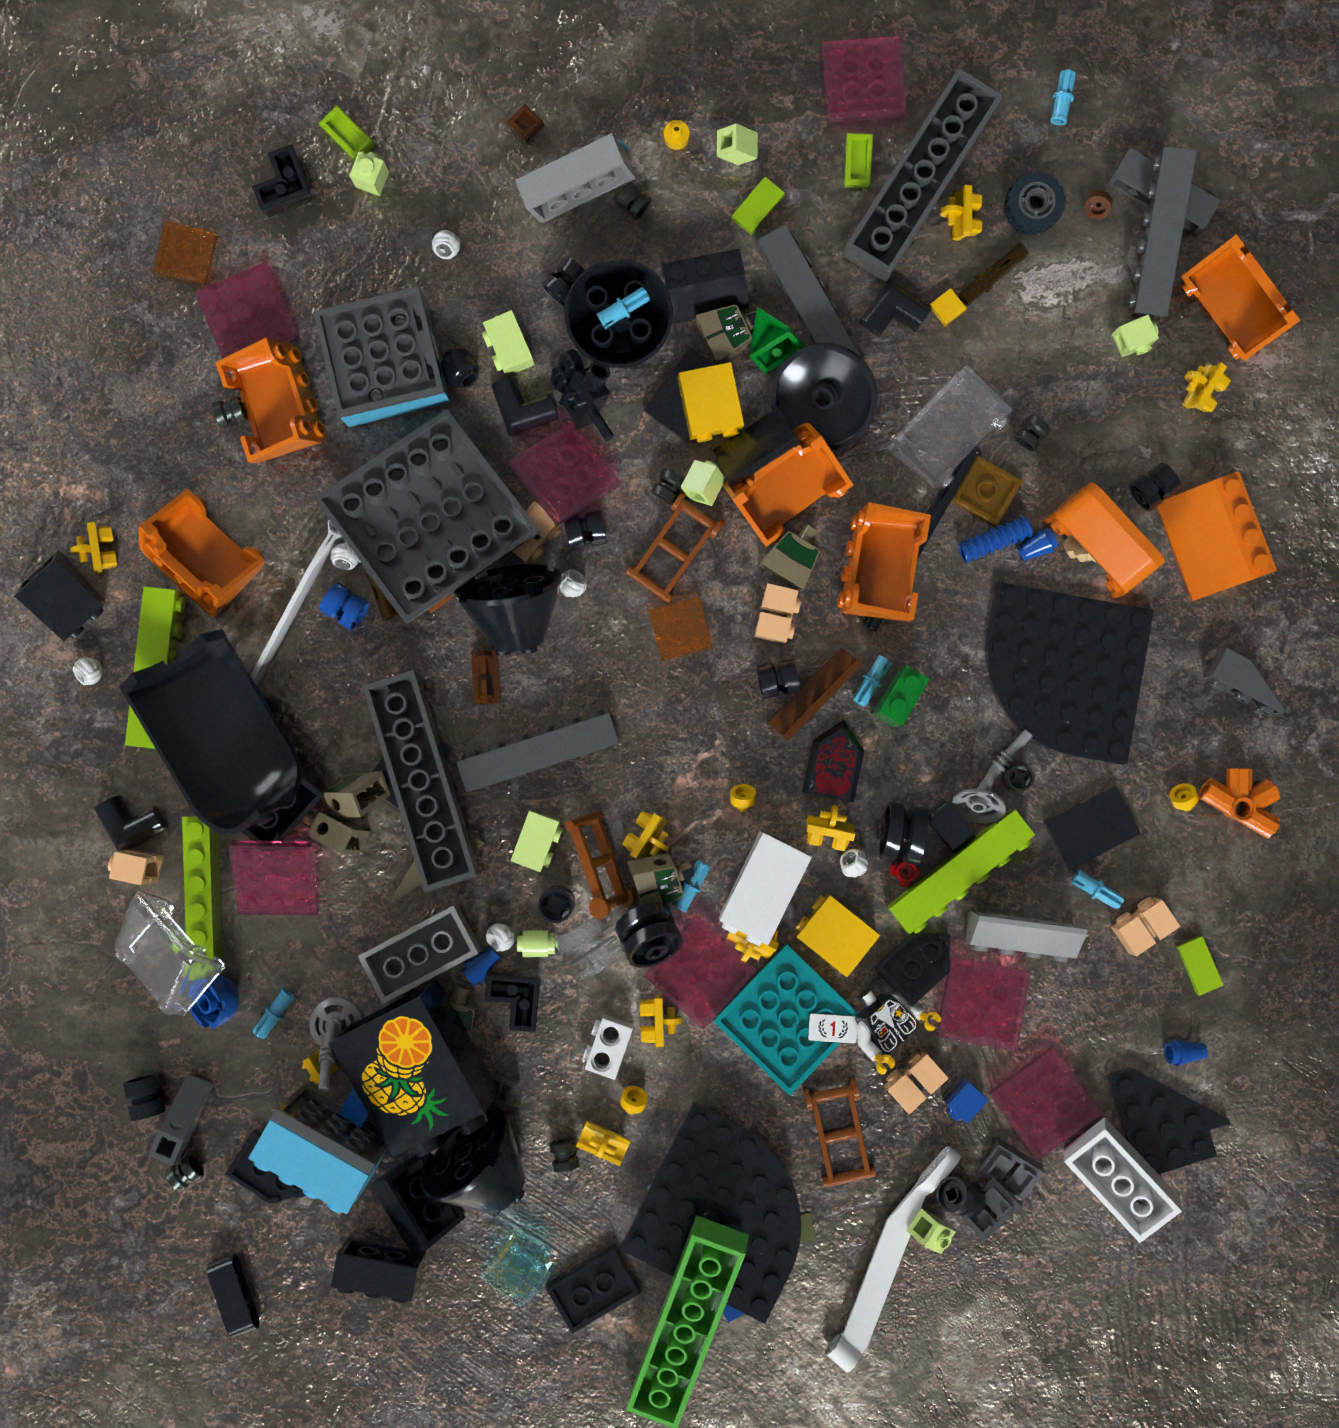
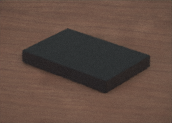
[644,347,715,442]
[713,406,800,487]
[1044,786,1141,870]
[545,1244,641,1334]

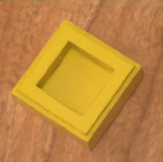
[929,288,967,327]

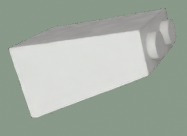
[718,831,812,947]

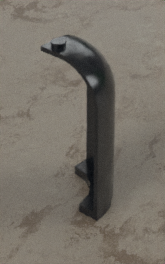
[119,629,302,834]

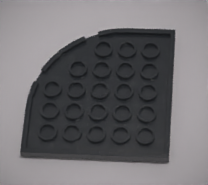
[985,582,1154,766]
[620,1101,801,1324]

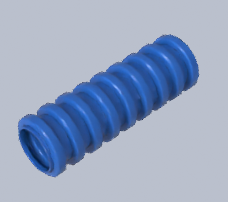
[958,516,1033,563]

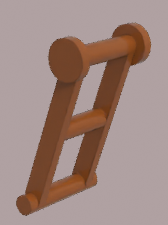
[625,491,725,604]
[565,811,636,919]
[803,1078,876,1188]

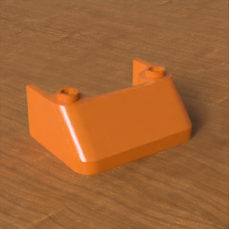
[1042,482,1165,599]

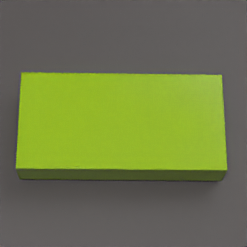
[319,105,375,161]
[844,133,873,189]
[731,177,785,235]
[1175,935,1224,996]

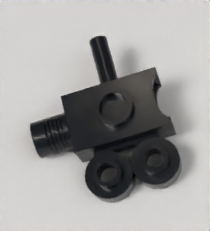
[550,349,614,441]

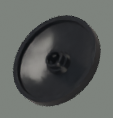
[771,343,878,451]

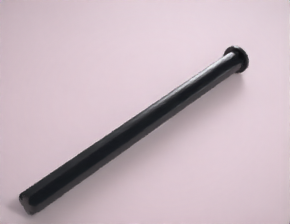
[863,442,982,632]

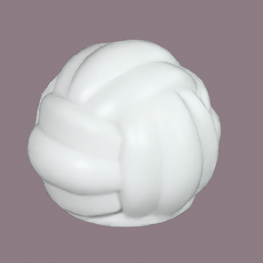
[432,230,460,259]
[331,542,359,570]
[559,569,587,598]
[73,657,103,685]
[840,849,868,877]
[486,923,514,951]

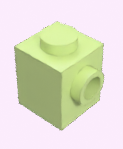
[717,123,758,165]
[349,151,389,196]
[1112,315,1159,358]
[681,460,725,506]
[906,1208,956,1254]

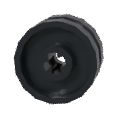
[879,802,929,865]
[615,902,684,968]

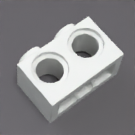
[582,1014,633,1080]

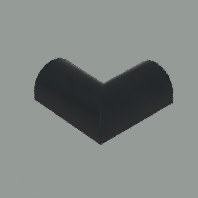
[252,144,312,214]
[858,279,932,337]
[491,377,558,437]
[94,796,169,851]
[485,973,541,1032]

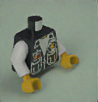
[855,988,941,1074]

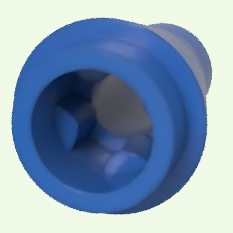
[1016,528,1059,562]
[460,947,500,986]
[1164,1039,1208,1066]

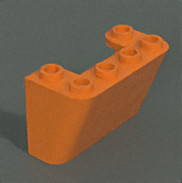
[215,337,327,463]
[837,502,931,622]

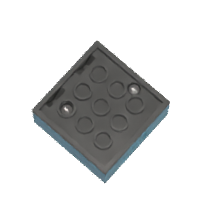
[313,286,451,427]
[248,1085,388,1214]

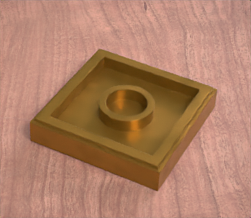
[951,455,1023,527]

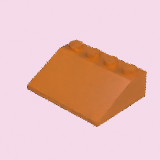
[1156,471,1277,601]

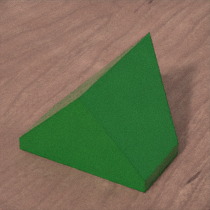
[749,307,806,374]

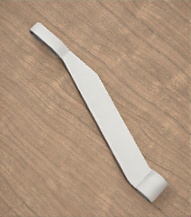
[250,520,343,686]
[825,1146,961,1373]

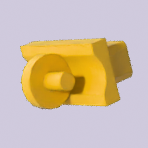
[940,185,982,241]
[1182,362,1231,412]
[69,522,117,574]
[806,805,855,851]
[623,811,670,859]
[726,930,779,963]
[640,994,683,1047]
[576,1120,631,1166]

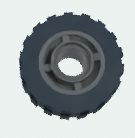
[1004,171,1066,235]

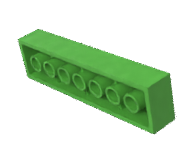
[626,1215,749,1428]

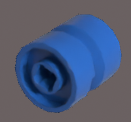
[319,582,370,631]

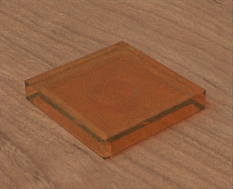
[153,221,218,286]
[648,597,713,661]

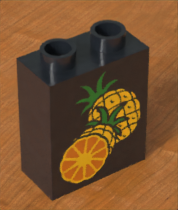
[329,980,499,1157]

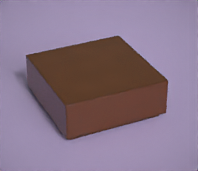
[507,104,544,143]

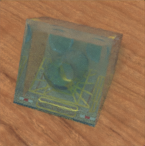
[478,1233,556,1309]

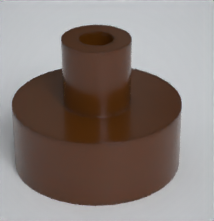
[1084,190,1113,220]

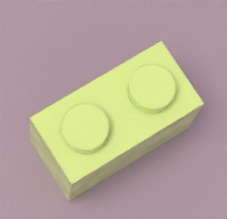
[482,310,535,377]
[511,810,563,872]

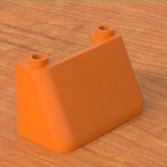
[1180,234,1301,361]
[723,423,853,547]
[139,488,265,617]

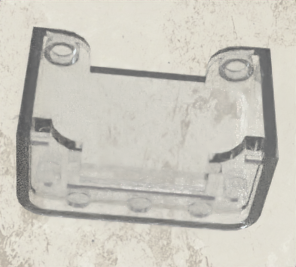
[885,365,1012,489]
[114,891,226,1016]

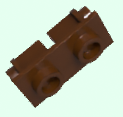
[471,650,500,705]

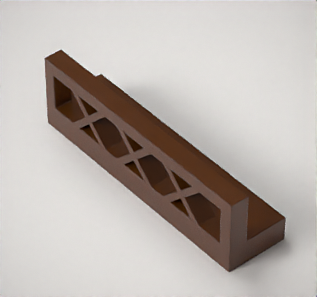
[768,647,863,741]

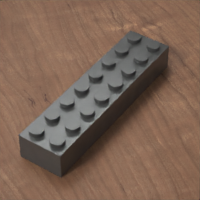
[842,68,1004,283]
[362,670,481,892]

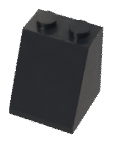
[14,550,105,641]

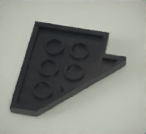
[1106,1067,1231,1174]

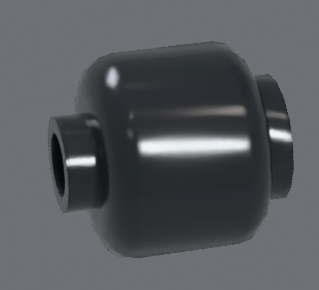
[441,348,480,388]

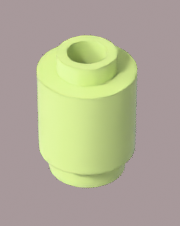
[517,930,555,957]

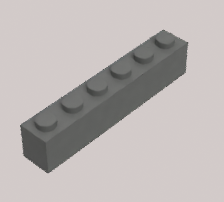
[1128,147,1197,318]
[756,224,864,359]
[457,710,620,793]

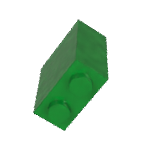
[871,665,930,727]

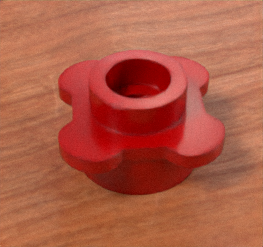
[889,858,921,887]

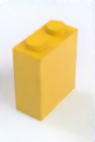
[677,362,744,443]
[795,893,880,977]

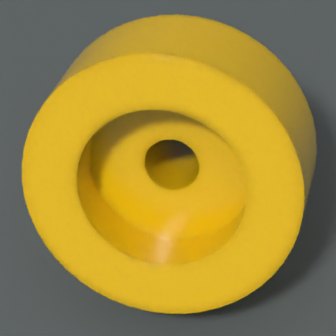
[664,120,690,150]
[1169,783,1199,811]
[730,784,757,812]
[620,1086,648,1114]

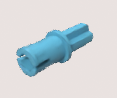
[1050,69,1076,125]
[597,287,650,329]
[853,655,893,706]
[672,860,710,913]
[1071,869,1124,909]
[252,988,296,1039]

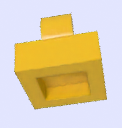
[302,1050,339,1084]

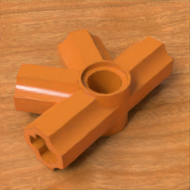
[1199,768,1280,839]

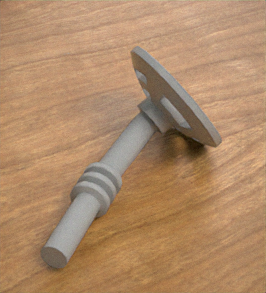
[952,730,1033,824]
[309,997,362,1093]

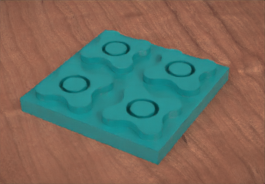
[713,943,858,1096]

